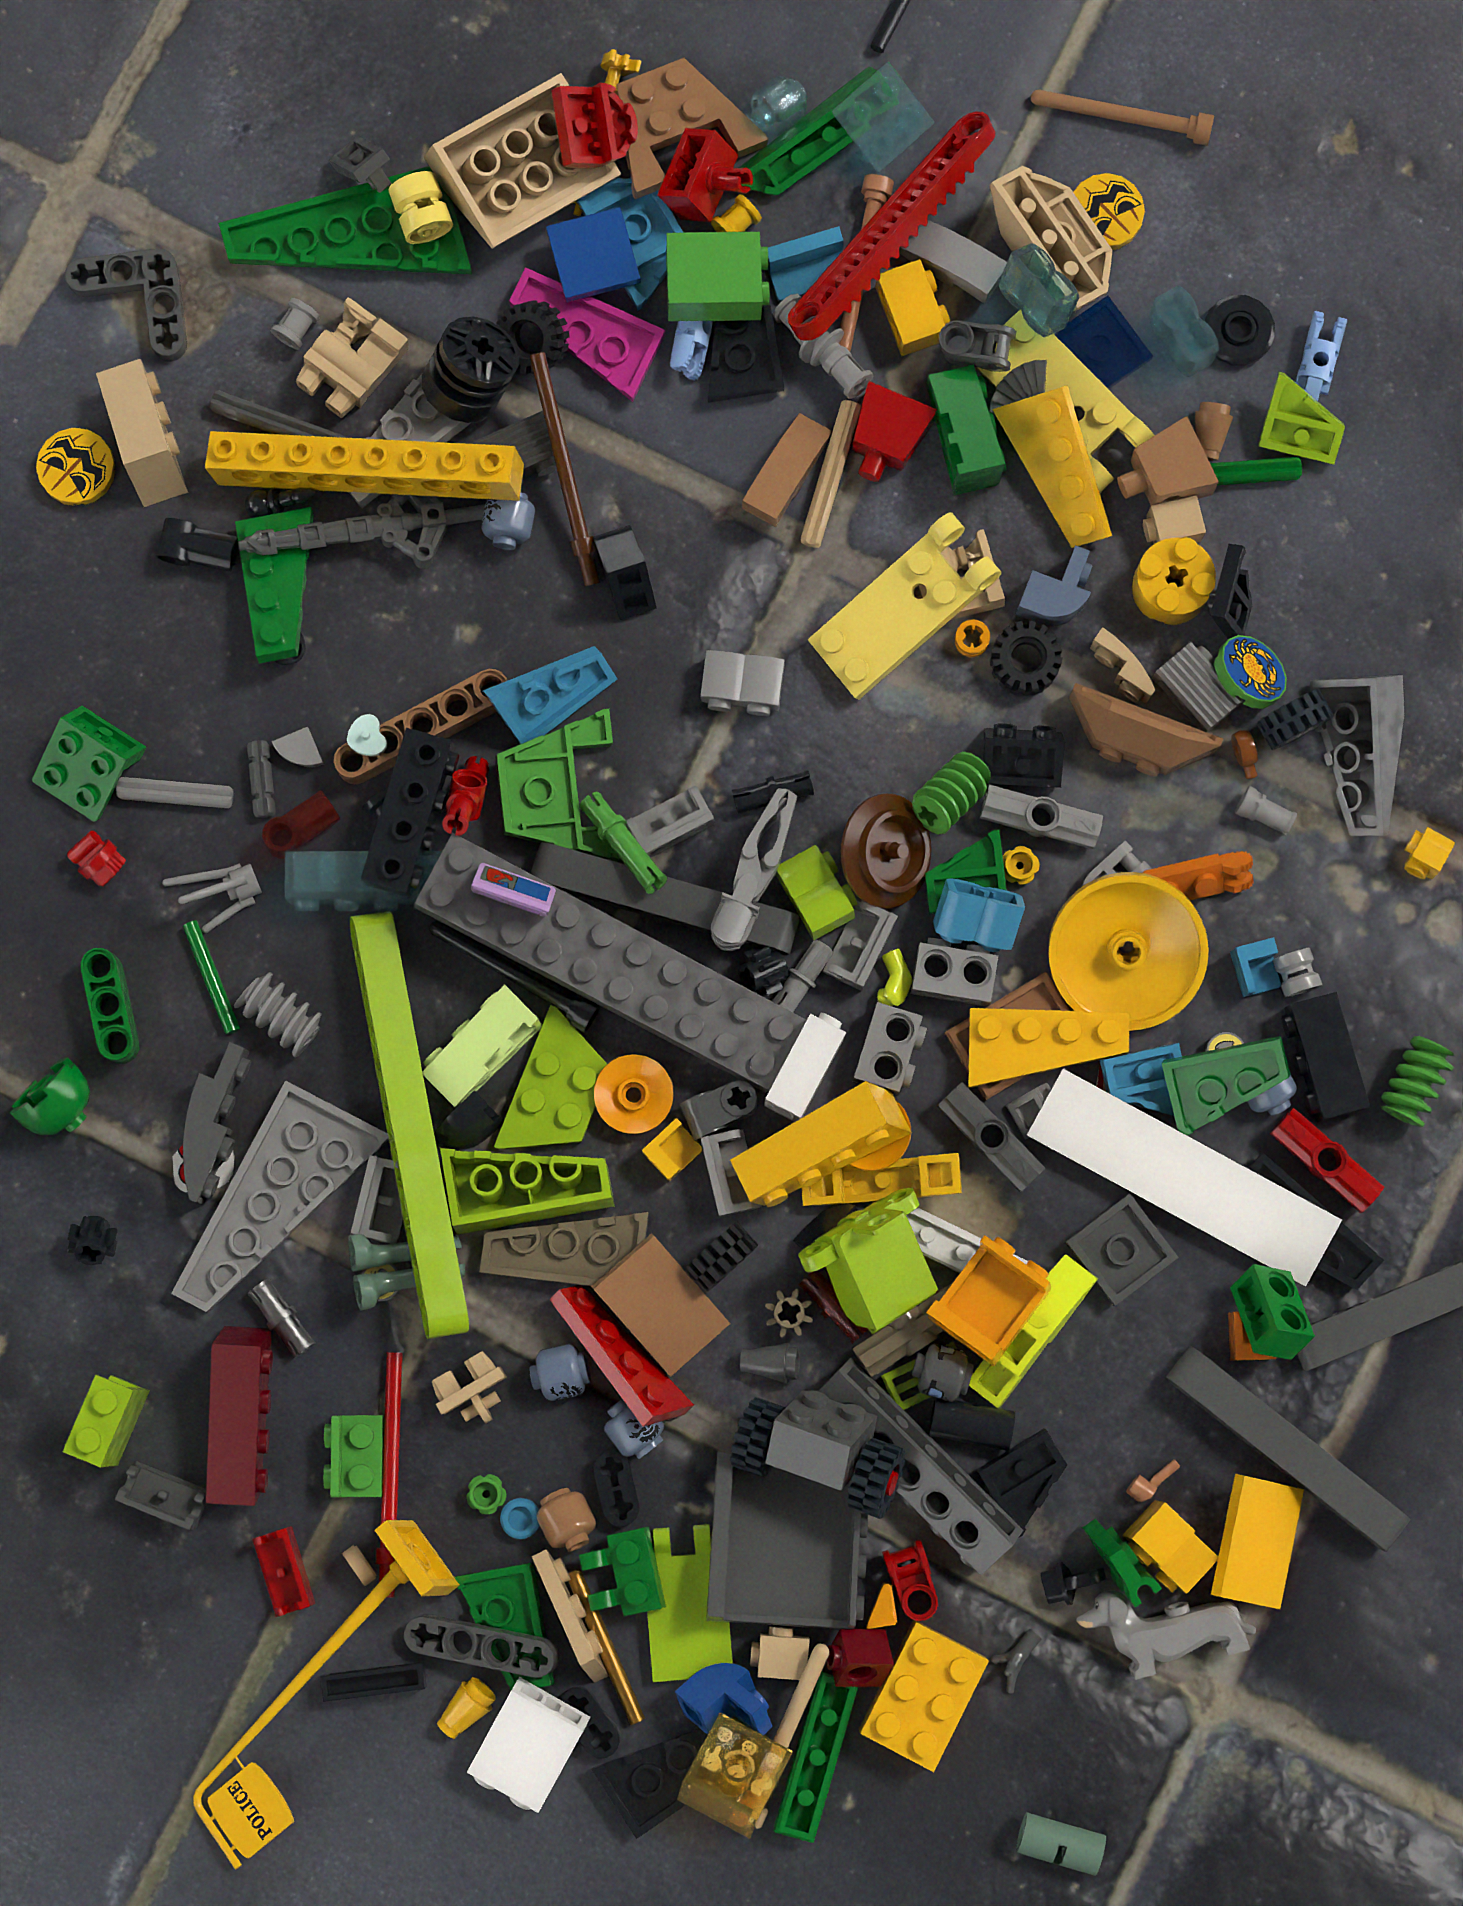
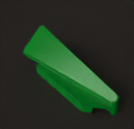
[738,67,899,195]

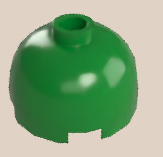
[10,1057,90,1135]

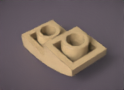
[1090,627,1155,704]

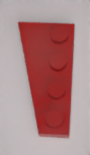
[550,1285,694,1427]

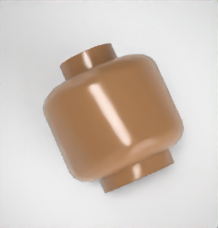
[536,1488,596,1552]

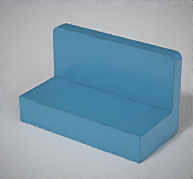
[768,226,844,302]

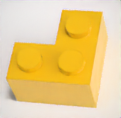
[1122,1500,1218,1594]

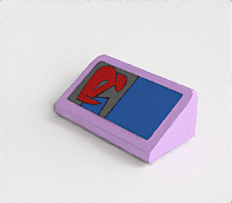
[471,863,556,917]

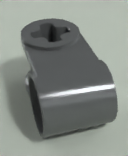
[939,320,1017,372]
[679,1080,758,1141]

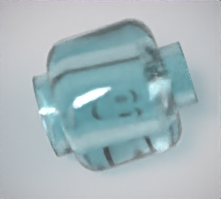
[751,76,807,135]

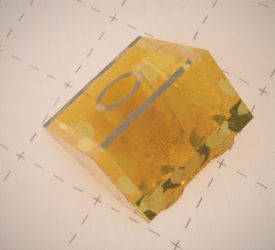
[677,1713,793,1839]

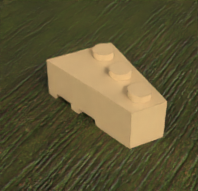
[96,359,188,507]

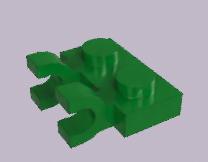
[1082,1519,1162,1608]
[579,1526,666,1616]

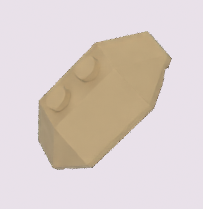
[990,166,1112,311]

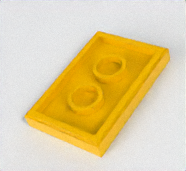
[1211,1474,1304,1609]

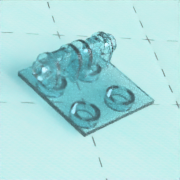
[831,61,935,173]

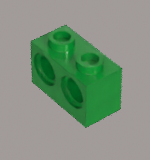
[1230,1264,1315,1360]

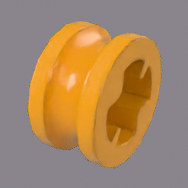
[954,619,990,658]

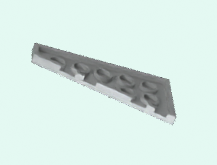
[171,1081,389,1312]

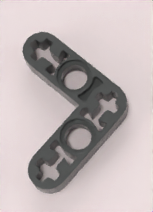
[65,248,187,361]

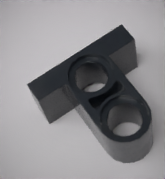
[593,525,657,620]

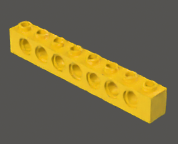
[205,431,524,501]

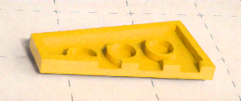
[992,385,1112,548]
[968,1008,1130,1089]

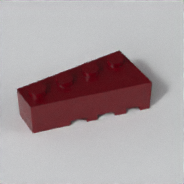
[206,1326,273,1506]

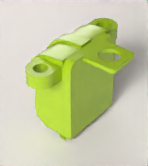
[798,1188,938,1334]

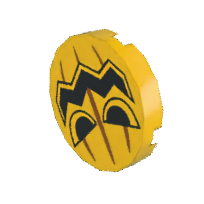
[1073,173,1145,250]
[36,428,115,506]

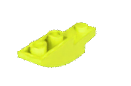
[969,1254,1098,1408]

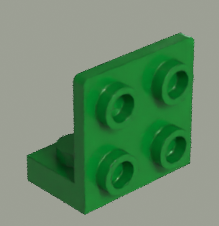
[32,706,147,821]

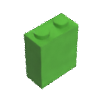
[666,232,770,321]

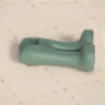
[348,1234,465,1311]

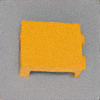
[926,1235,1051,1367]

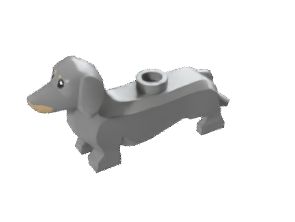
[1076,1590,1256,1680]

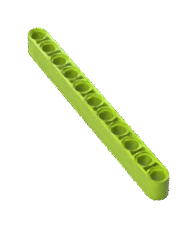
[350,911,469,1339]

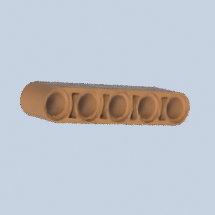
[334,669,507,784]

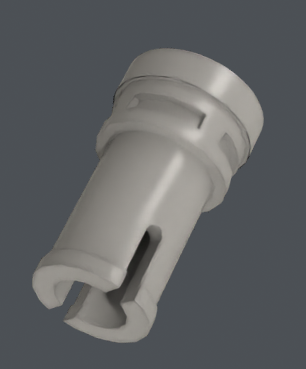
[1235,786,1297,836]

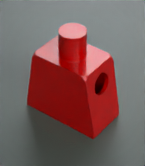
[852,381,937,482]

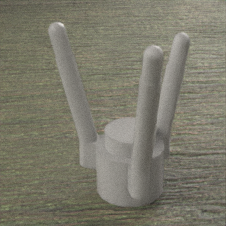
[162,863,262,933]

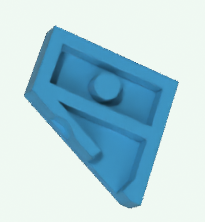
[1099,1043,1182,1116]

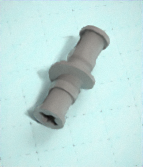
[772,293,874,399]

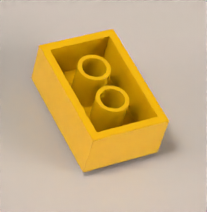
[859,1620,989,1772]

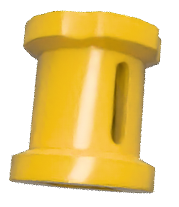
[711,194,762,232]

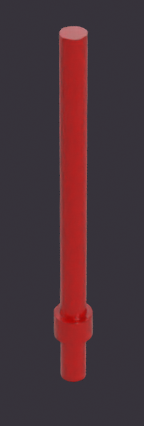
[375,1352,403,1597]

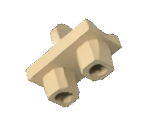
[432,1351,507,1423]

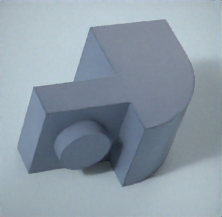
[1016,545,1093,626]

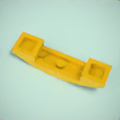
[802,1153,962,1206]

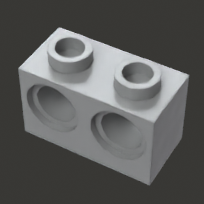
[910,938,998,1007]
[852,1002,927,1095]

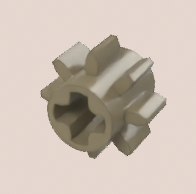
[765,1289,813,1337]

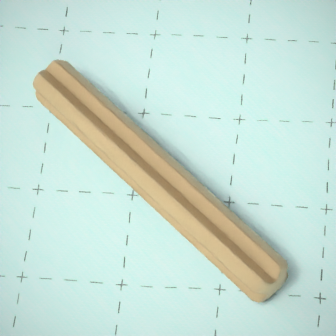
[801,400,861,548]

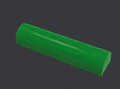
[773,1670,858,1843]

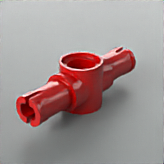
[442,756,490,836]

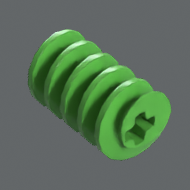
[912,752,991,835]
[1381,1036,1454,1127]

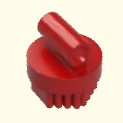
[67,830,126,886]

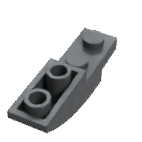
[183,1042,251,1205]

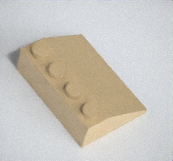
[424,73,621,249]

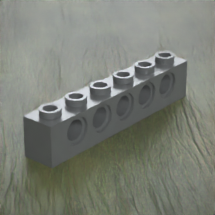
[818,1358,1023,1575]

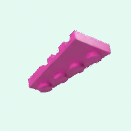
[509,267,665,402]

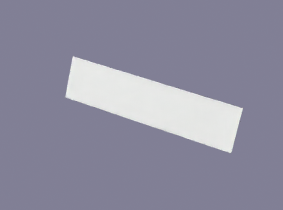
[1027,1069,1342,1286]

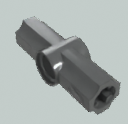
[937,1082,1045,1192]

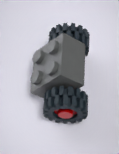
[730,1390,906,1519]

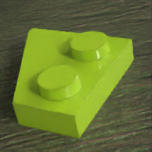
[1258,371,1345,464]

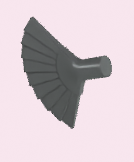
[989,360,1047,437]

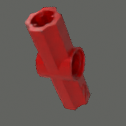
[1270,1108,1385,1213]

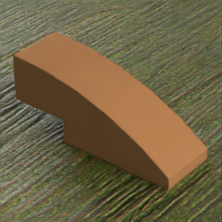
[742,413,833,527]

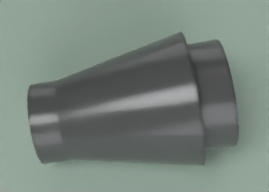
[740,1343,800,1383]

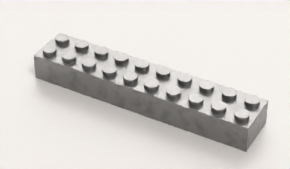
[415,833,807,1093]

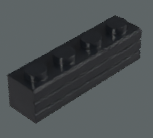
[320,1662,427,1702]

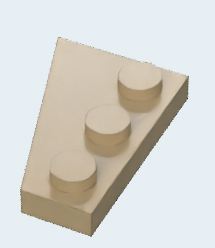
[532,1550,609,1683]

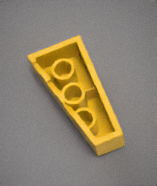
[730,1081,912,1207]

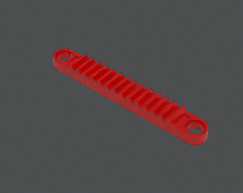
[787,111,996,341]

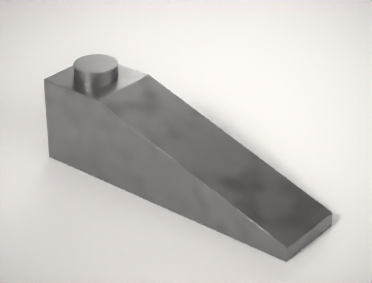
[1310,675,1404,836]

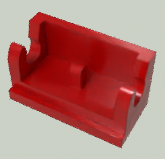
[252,1526,316,1617]

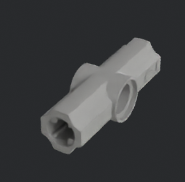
[979,785,1103,849]

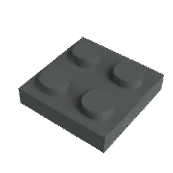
[1065,1194,1179,1306]

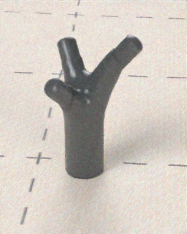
[991,1629,1042,1693]

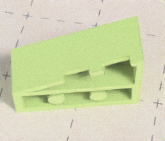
[422,984,542,1108]

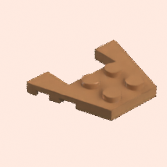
[615,58,768,199]

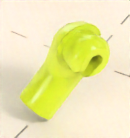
[877,949,912,1007]

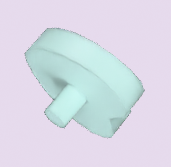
[347,714,387,757]

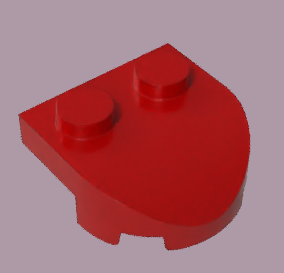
[551,82,638,168]

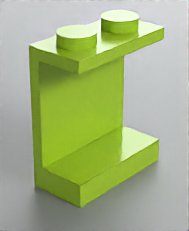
[62,1375,150,1467]

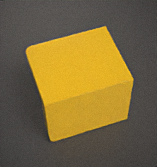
[642,1118,703,1182]

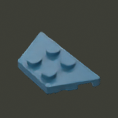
[576,177,683,311]

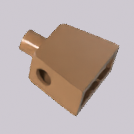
[1117,417,1219,505]

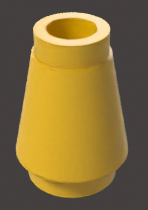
[437,1677,496,1739]

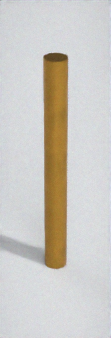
[568,1568,645,1725]

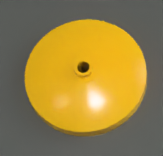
[1048,872,1209,1031]

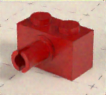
[657,128,753,222]

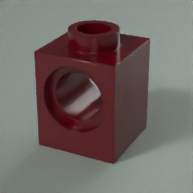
[826,1629,894,1687]

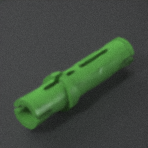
[579,792,667,894]

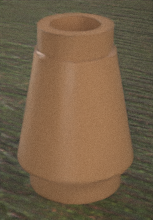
[1195,402,1233,461]

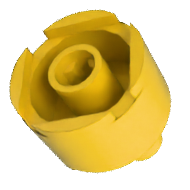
[1132,537,1216,625]

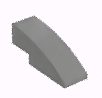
[899,220,1009,304]

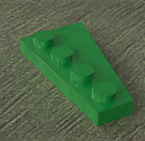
[235,507,314,664]

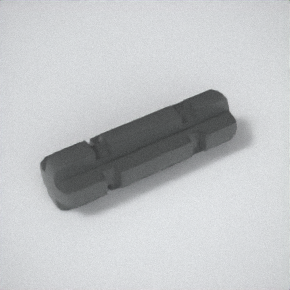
[247,740,276,818]

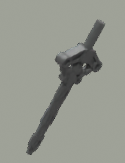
[238,494,485,569]

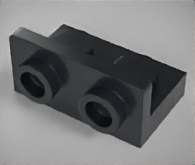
[983,723,1065,788]

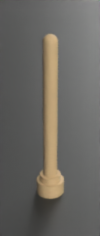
[732,1644,829,1829]

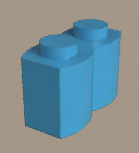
[933,879,1025,952]

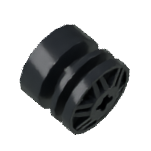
[422,316,519,423]

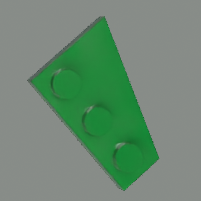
[1161,1036,1290,1136]
[454,1562,555,1690]

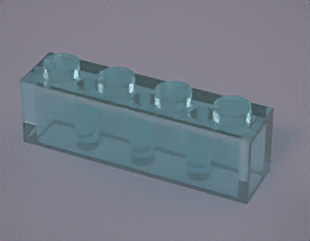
[285,851,442,911]

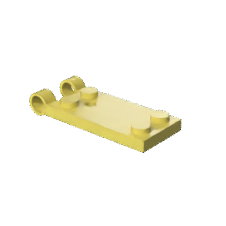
[975,305,1155,493]
[808,512,1001,700]

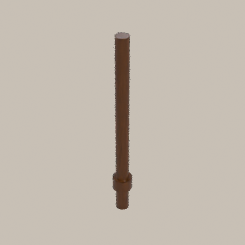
[530,352,600,586]

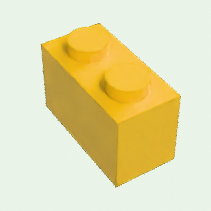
[875,259,950,357]

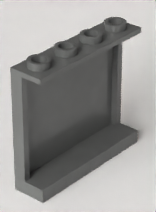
[706,1452,868,1630]

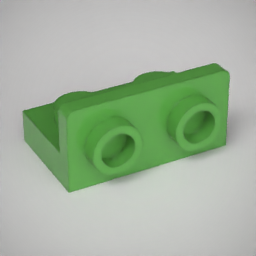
[323,1415,384,1498]

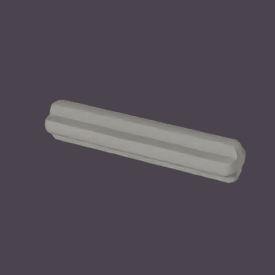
[116,777,234,808]

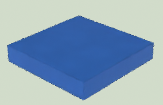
[546,207,641,303]

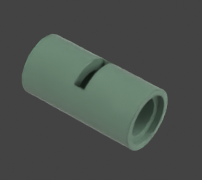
[1016,1812,1106,1876]

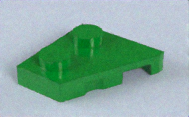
[924,830,1007,914]

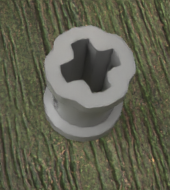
[270,298,320,350]

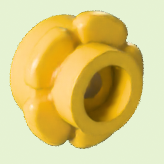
[1003,846,1040,885]

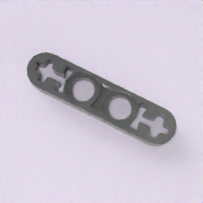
[404,1615,560,1677]

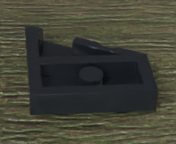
[1208,543,1252,639]

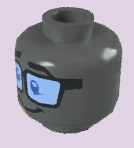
[912,1343,974,1402]

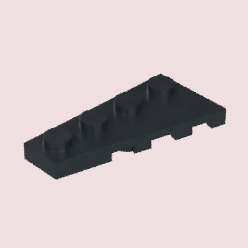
[1248,1152,1384,1290]

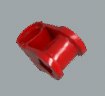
[882,1539,938,1621]

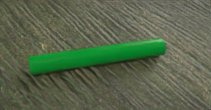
[182,920,240,1035]

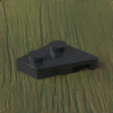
[976,1428,1067,1538]

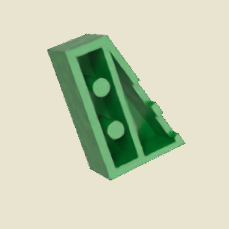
[926,364,1006,495]

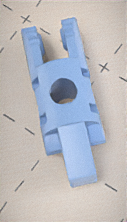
[1296,311,1347,401]
[670,321,713,381]

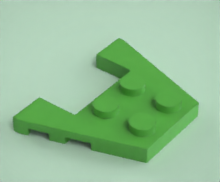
[495,709,622,862]

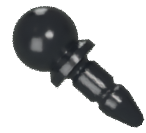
[245,488,315,518]

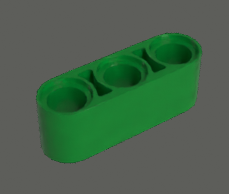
[81,948,139,1064]

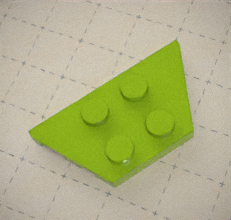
[494,1005,607,1150]

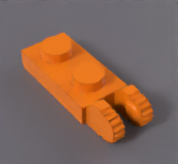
[1143,851,1254,900]

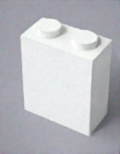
[764,1012,846,1122]
[467,1677,590,1813]

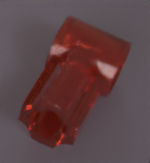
[262,790,341,859]

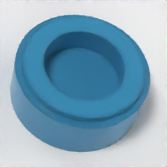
[500,1498,540,1539]

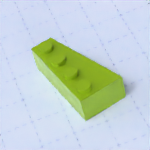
[440,1148,615,1235]

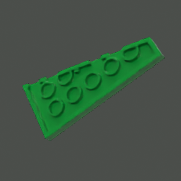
[218,166,472,275]

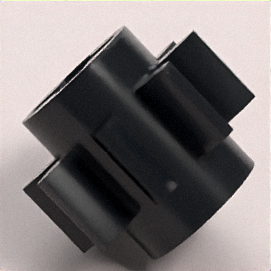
[738,946,788,996]
[67,1216,117,1265]

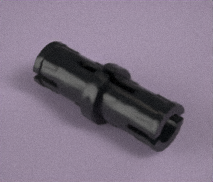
[732,770,814,814]

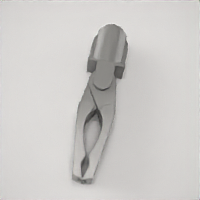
[711,788,797,951]

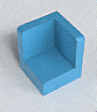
[1230,937,1281,998]

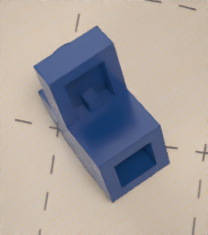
[675,1663,773,1737]

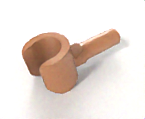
[1126,1459,1180,1502]

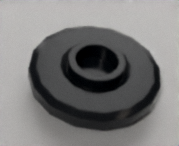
[1203,295,1275,366]

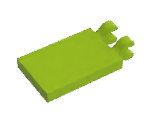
[647,1524,733,1682]

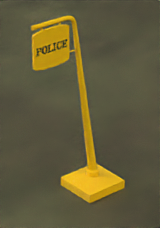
[193,1520,460,1870]

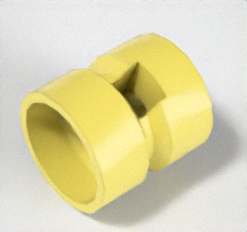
[388,171,453,244]

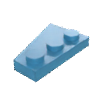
[483,646,617,744]

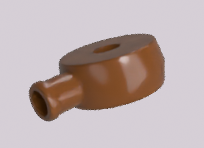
[1231,730,1258,779]

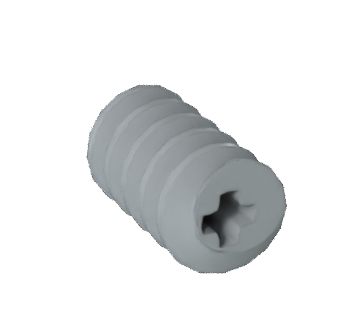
[234,972,322,1057]

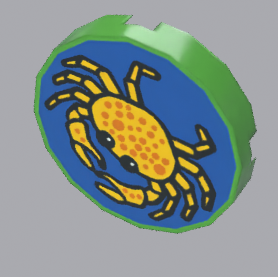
[1214,635,1287,709]

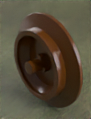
[841,793,931,908]

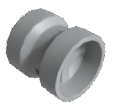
[1272,948,1323,998]

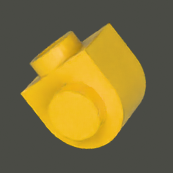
[1404,827,1455,880]

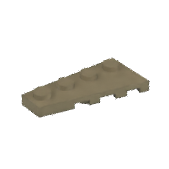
[479,1212,649,1286]

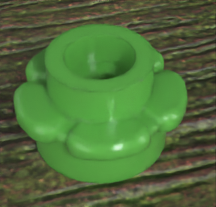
[466,1474,506,1515]

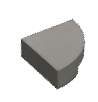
[272,727,324,768]

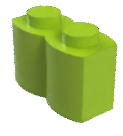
[776,845,858,940]

